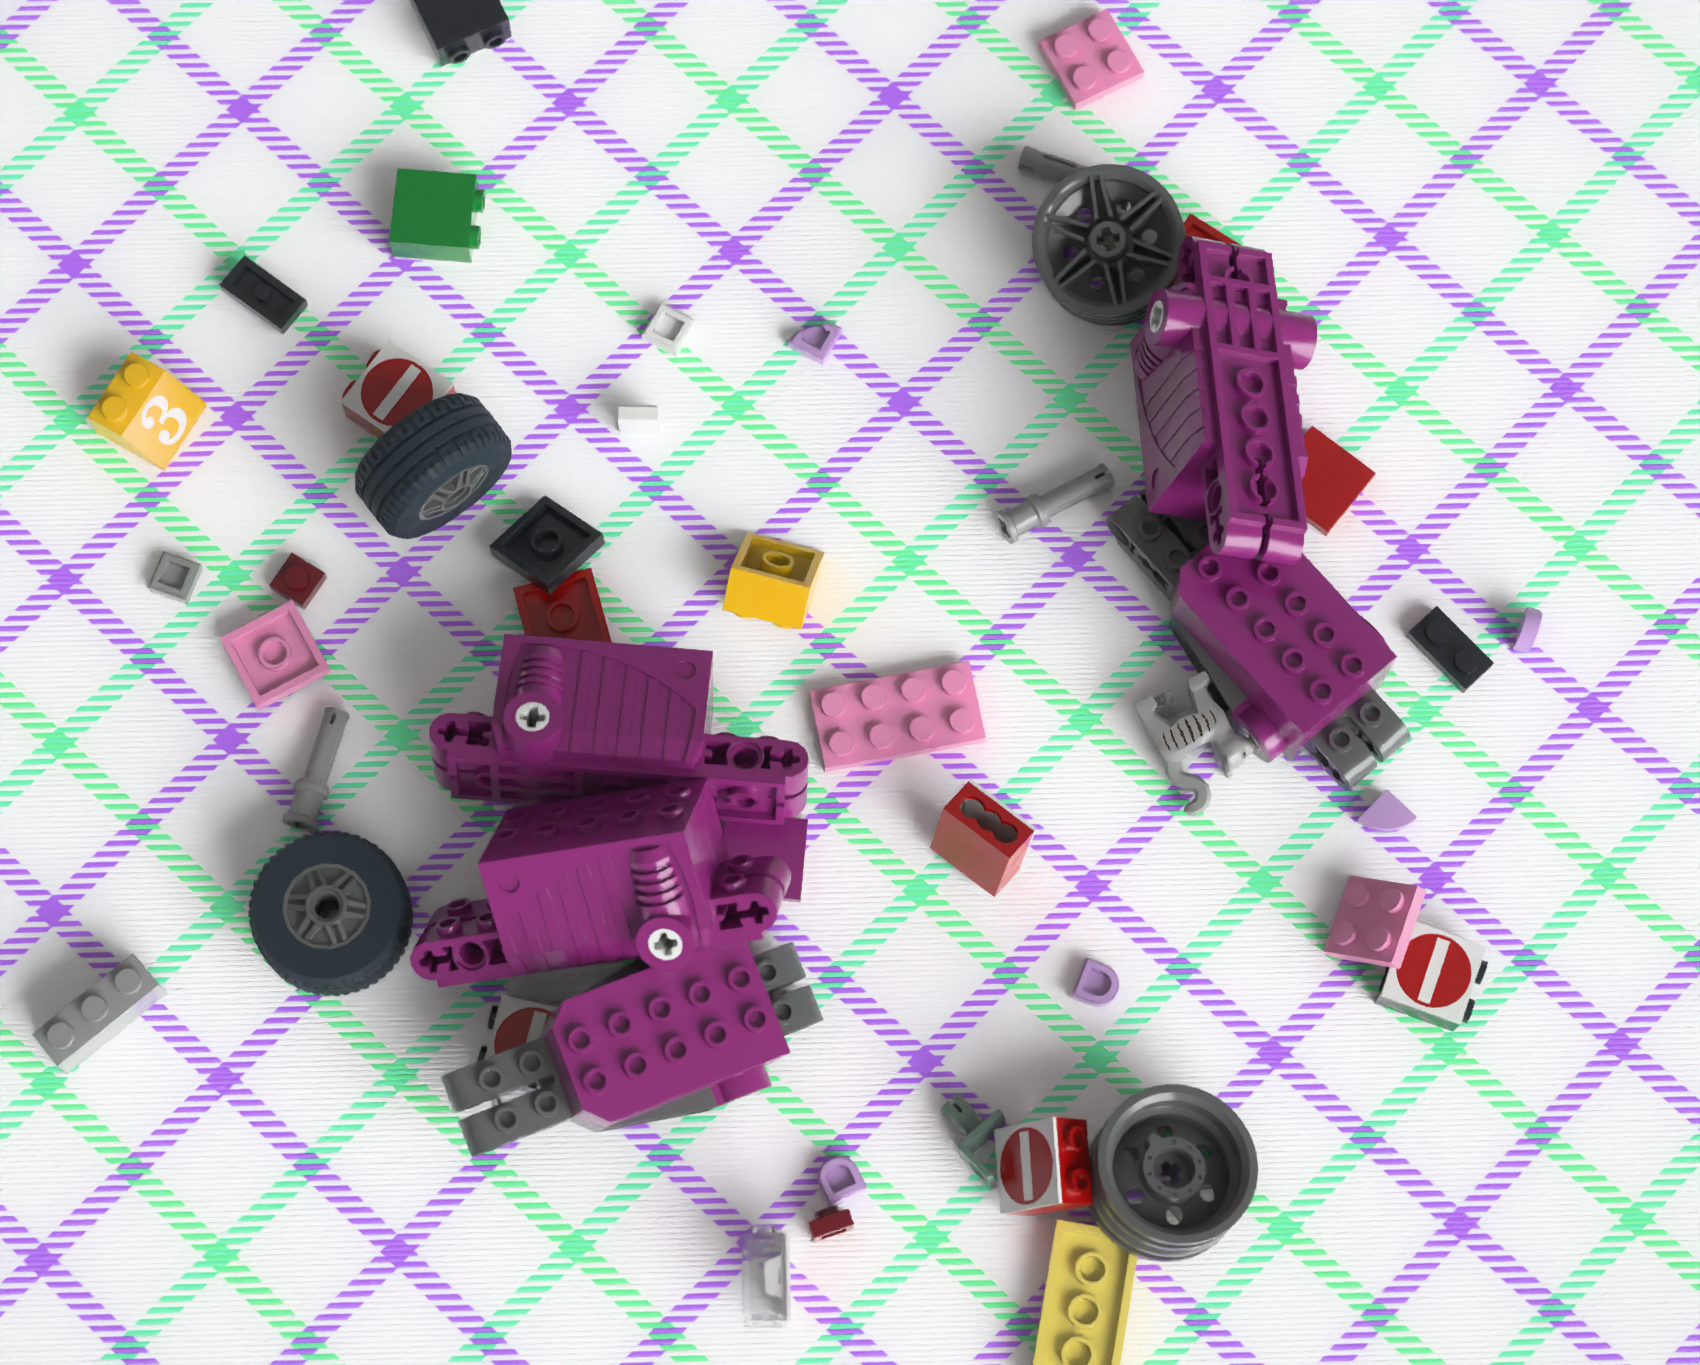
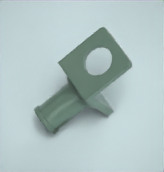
[941,1093,1006,1190]

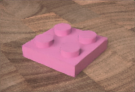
[1038,8,1144,110]
[220,600,332,711]
[1324,875,1426,969]

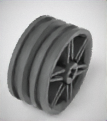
[1032,164,1187,326]
[1088,1084,1258,1262]

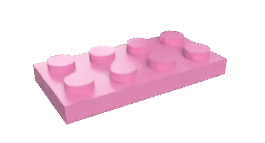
[809,661,986,772]

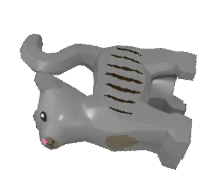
[1134,671,1254,816]

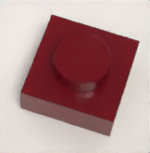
[269,553,327,610]
[808,1205,854,1243]

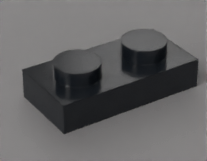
[219,255,308,335]
[1406,606,1494,694]

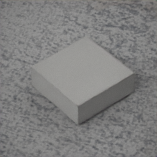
[148,551,203,604]

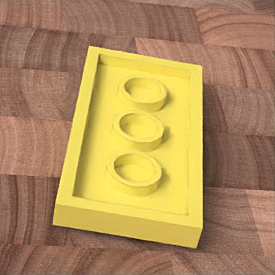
[1032,1219,1137,1365]

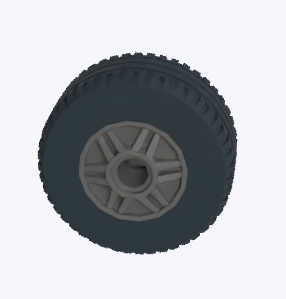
[355,393,512,539]
[248,831,413,996]

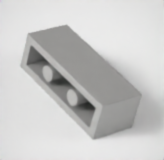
[32,954,167,1074]

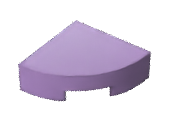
[788,323,842,365]
[1357,789,1417,831]

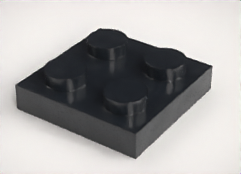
[489,495,605,595]

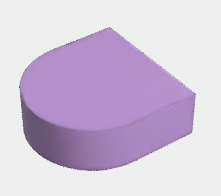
[1512,606,1543,654]
[1071,957,1119,1007]
[818,1156,867,1207]

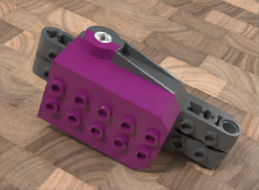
[1106,488,1411,791]
[441,942,824,1158]

